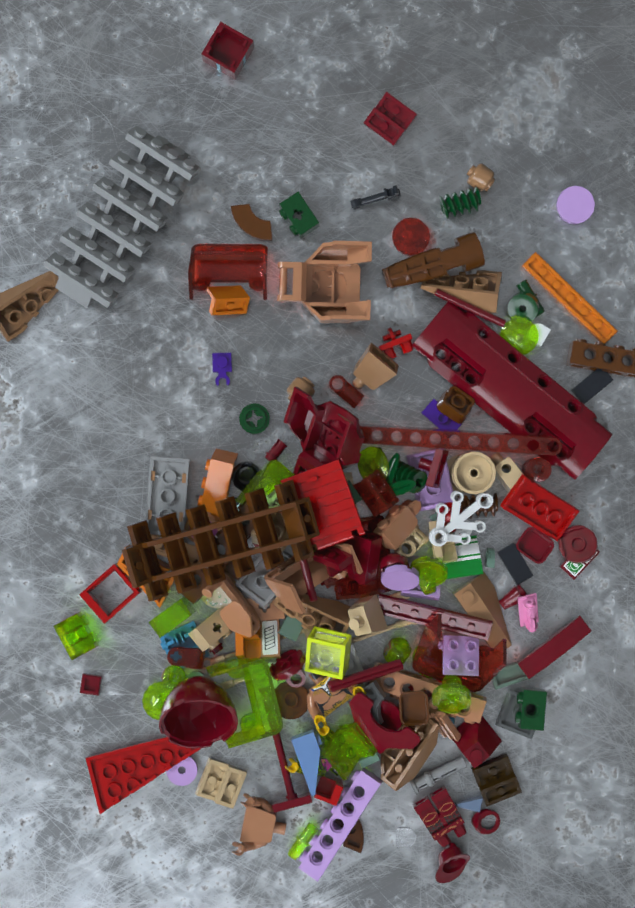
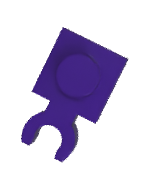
[212,353,232,386]

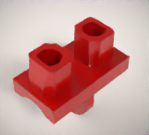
[378,327,413,359]

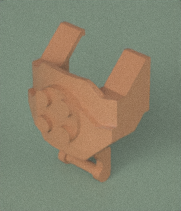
[277,241,372,323]

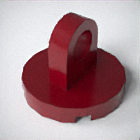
[269,649,306,688]

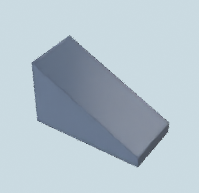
[455,796,483,812]

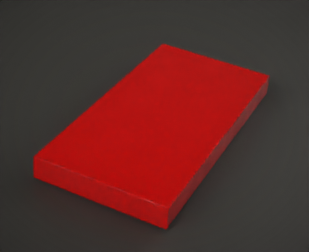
[500,474,580,542]

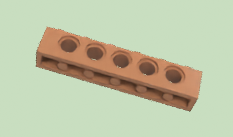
[368,661,487,724]

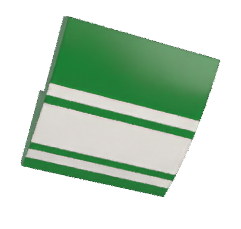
[442,535,484,579]

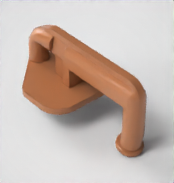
[202,575,260,638]

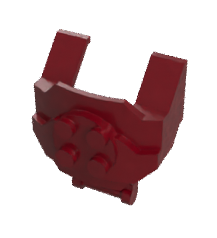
[283,387,365,475]

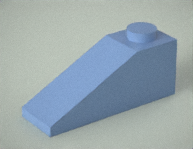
[291,729,323,796]

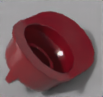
[435,842,470,883]

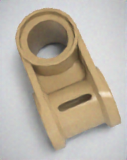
[394,524,429,559]

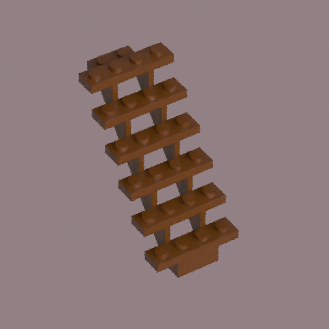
[122,480,320,601]

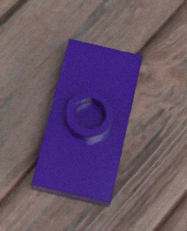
[421,399,462,438]

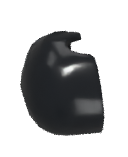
[232,461,261,491]

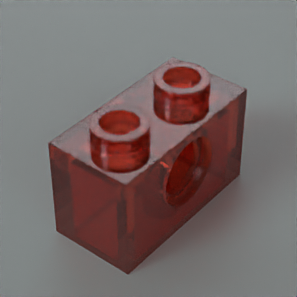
[353,469,400,517]

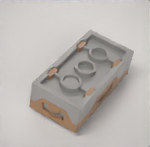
[146,456,189,535]

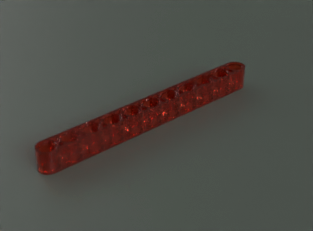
[360,424,562,455]

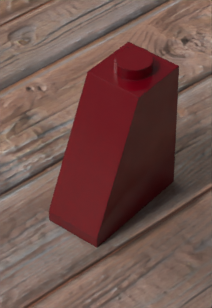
[342,530,383,585]

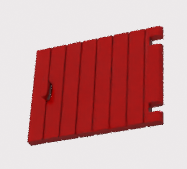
[280,460,366,550]

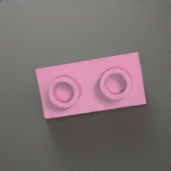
[517,593,539,632]

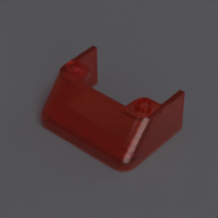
[188,244,268,300]
[412,613,507,692]

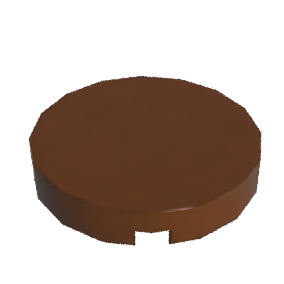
[272,682,309,719]

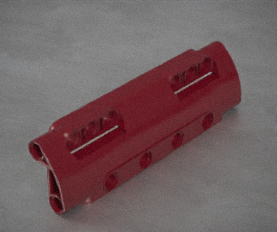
[412,302,613,480]

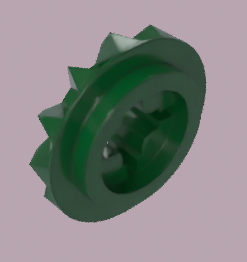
[239,403,270,434]

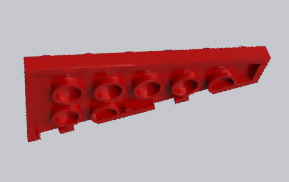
[86,736,202,814]

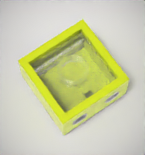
[305,626,352,680]

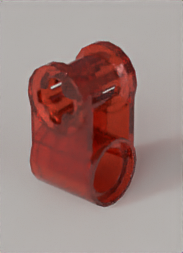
[167,647,205,670]

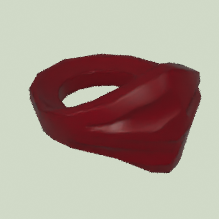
[471,809,500,834]

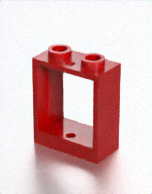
[79,563,142,624]

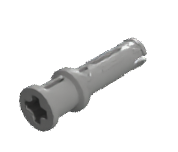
[410,756,467,795]

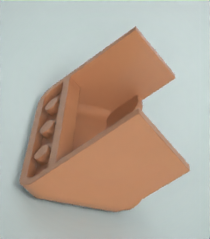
[264,543,363,614]

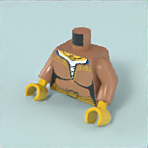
[307,673,366,730]

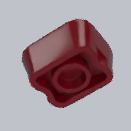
[516,527,554,564]

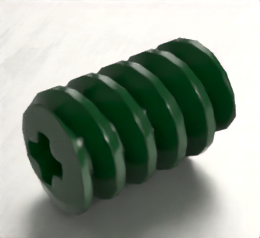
[439,187,481,219]
[385,461,428,494]

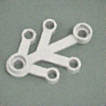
[429,491,493,546]

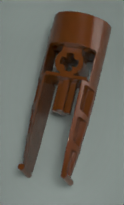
[382,232,485,288]

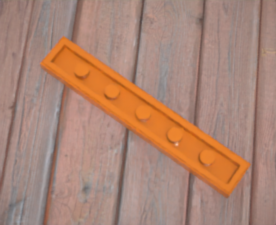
[522,252,618,344]

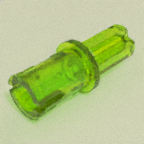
[287,822,318,860]

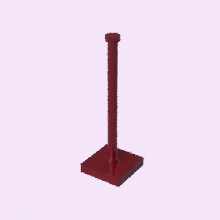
[259,685,313,813]

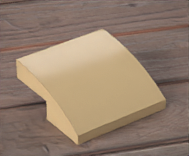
[195,757,247,809]

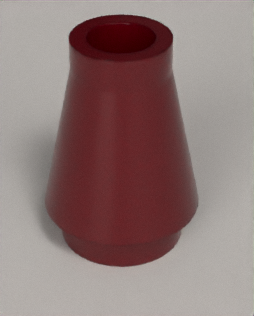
[499,584,527,610]

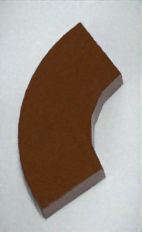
[231,204,272,241]
[335,802,364,853]

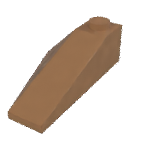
[273,594,350,633]

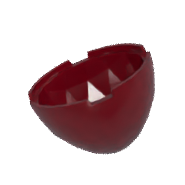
[159,676,238,748]

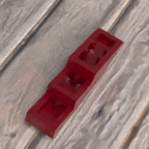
[518,615,592,679]

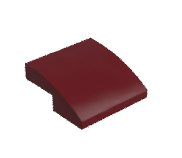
[364,92,418,146]

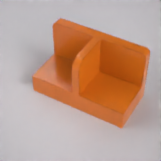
[206,285,250,315]
[235,621,261,660]

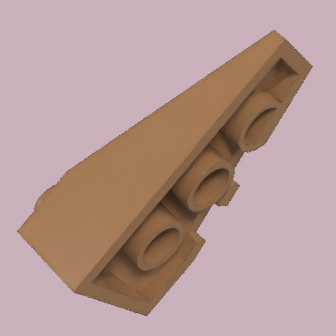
[421,270,502,313]
[0,271,59,342]
[452,571,512,656]

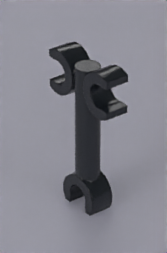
[350,185,401,210]

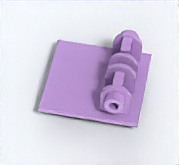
[438,635,479,676]

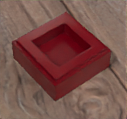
[80,673,102,696]

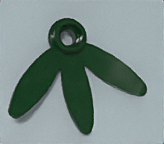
[376,447,416,502]

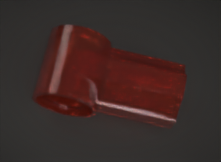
[328,375,365,408]

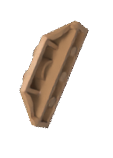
[381,718,440,791]

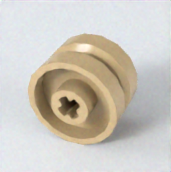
[451,452,496,494]

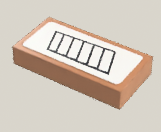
[260,619,281,659]

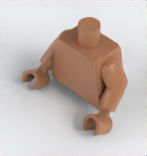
[232,793,287,856]

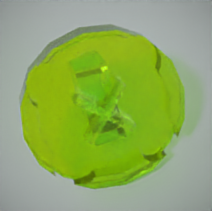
[410,556,448,595]
[432,675,471,714]
[142,681,175,720]

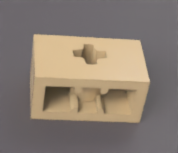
[188,606,232,652]

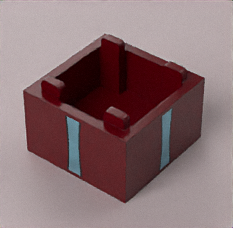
[201,21,254,80]

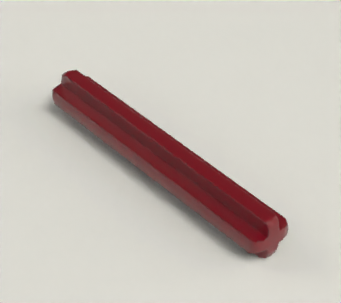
[328,659,403,692]

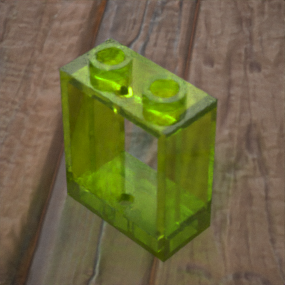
[149,597,196,638]

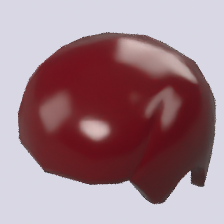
[380,553,410,572]

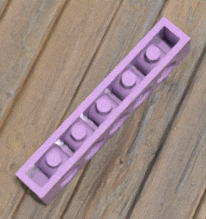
[299,768,383,882]

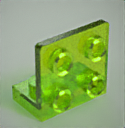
[323,722,377,780]

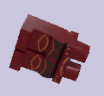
[413,786,467,847]

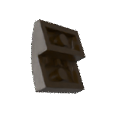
[471,754,522,807]

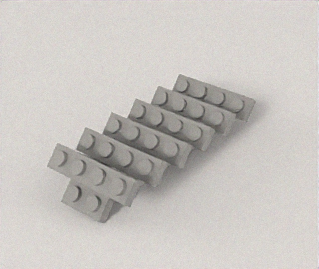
[43,126,201,308]

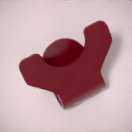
[349,692,421,754]

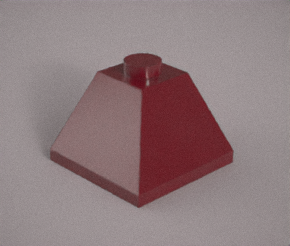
[452,716,502,769]

